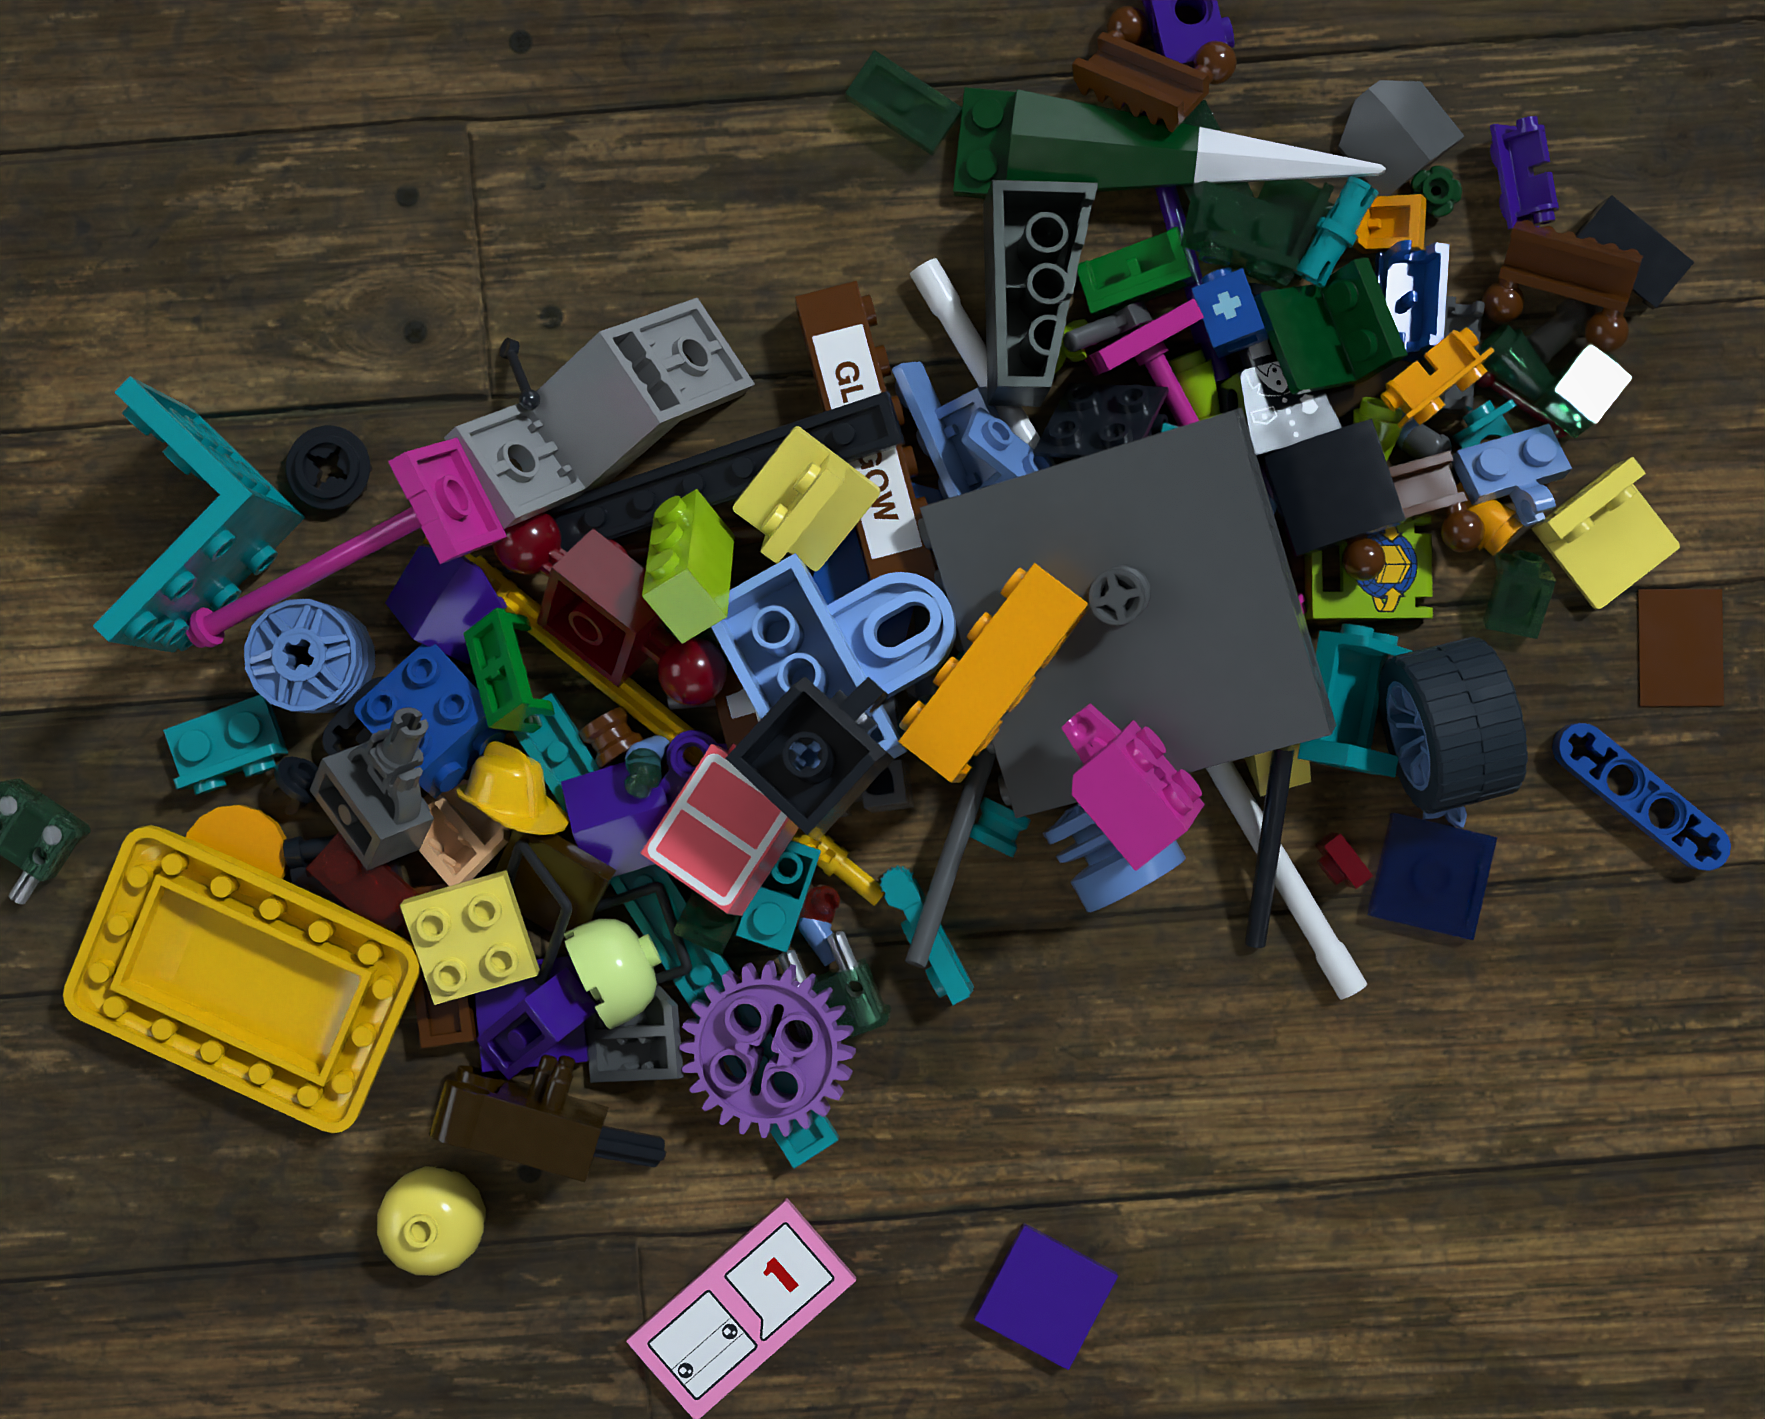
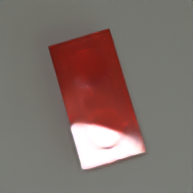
[306,832,420,933]

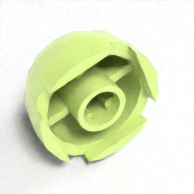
[564,919,662,1030]

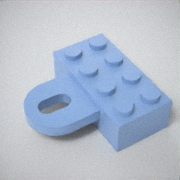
[711,553,956,769]

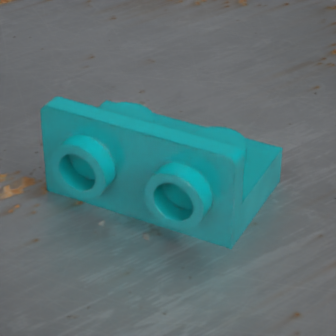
[163,695,289,796]

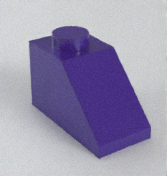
[476,967,597,1081]

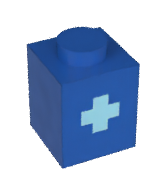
[1192,267,1269,359]

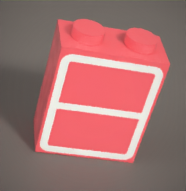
[641,743,799,916]

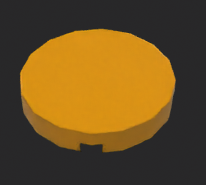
[186,805,288,879]

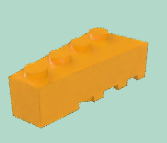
[898,563,1090,783]

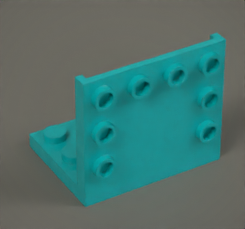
[92,376,305,653]

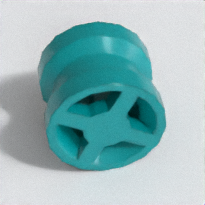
[969,797,1031,858]

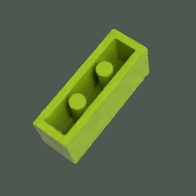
[642,489,735,644]

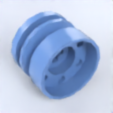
[244,599,375,714]
[1043,803,1186,913]

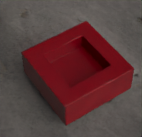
[1315,832,1373,889]

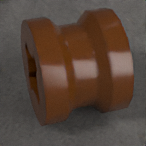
[578,706,644,769]

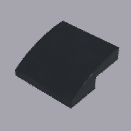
[1261,419,1406,558]

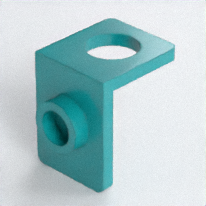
[1452,399,1517,450]

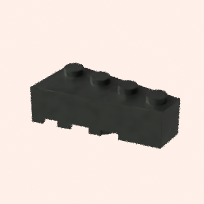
[983,180,1098,407]

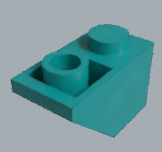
[736,840,821,953]

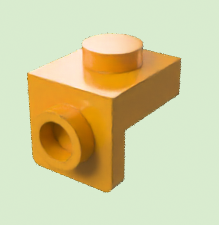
[1352,194,1427,254]

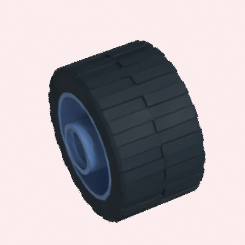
[1378,637,1528,814]

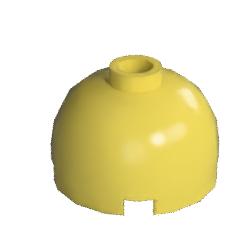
[377,1166,486,1276]

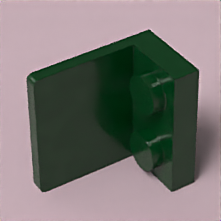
[1254,258,1408,395]

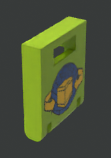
[1304,516,1433,620]

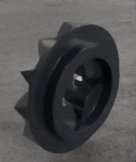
[286,425,373,511]

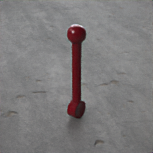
[1475,368,1570,439]

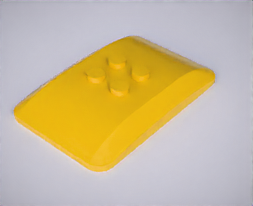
[63,825,421,1133]

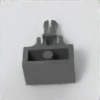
[310,707,434,871]

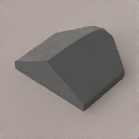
[1337,80,1465,196]
[586,985,684,1083]

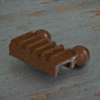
[1072,6,1237,133]
[1481,220,1643,353]
[1342,451,1485,581]

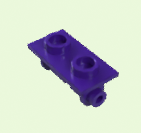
[1490,116,1559,229]

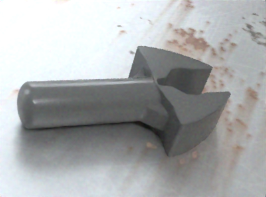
[1063,301,1152,352]

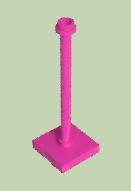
[1085,299,1307,614]
[186,437,507,648]

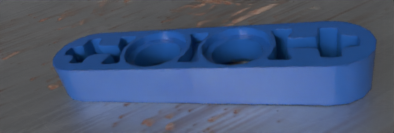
[1552,723,1731,871]

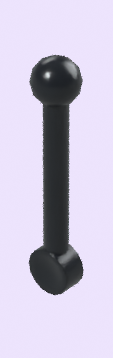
[500,338,540,410]

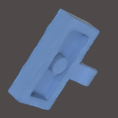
[1451,424,1572,527]

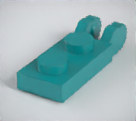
[880,865,974,1005]

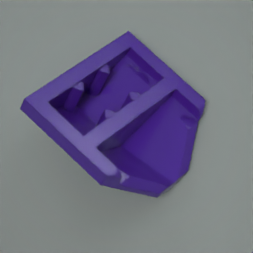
[385,544,507,664]
[561,761,670,877]

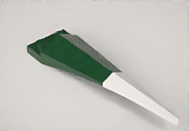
[953,87,1386,199]

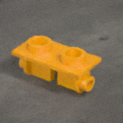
[1381,327,1494,428]

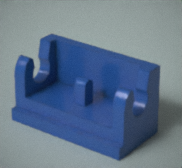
[1375,240,1449,362]

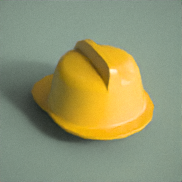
[456,741,569,835]

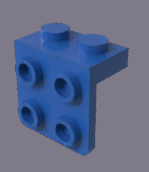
[354,644,511,799]

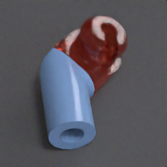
[798,886,843,966]

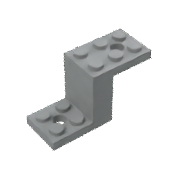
[444,298,755,529]

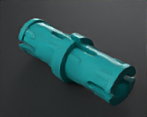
[1294,176,1379,288]

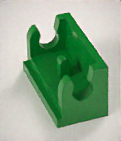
[1077,226,1197,320]
[463,608,555,733]

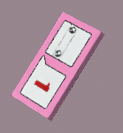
[626,1198,856,1419]

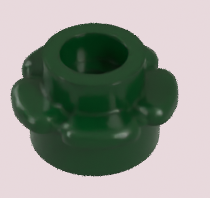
[1410,165,1462,218]

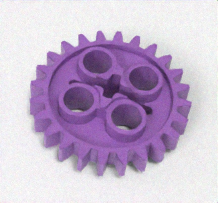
[679,961,856,1138]

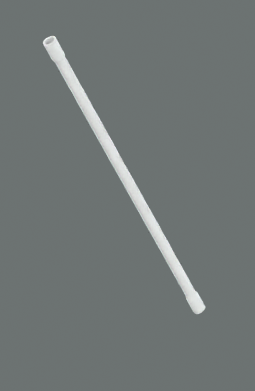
[910,258,1367,1000]

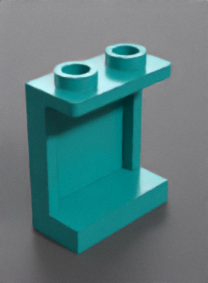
[1298,624,1412,777]

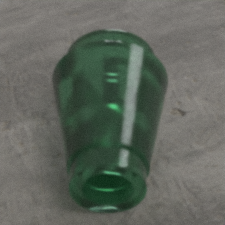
[1477,324,1555,401]

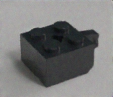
[725,677,894,841]

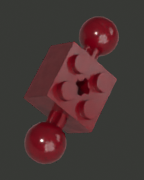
[493,512,727,706]

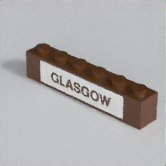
[795,281,939,585]

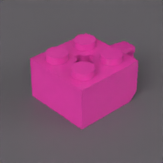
[1061,703,1205,871]

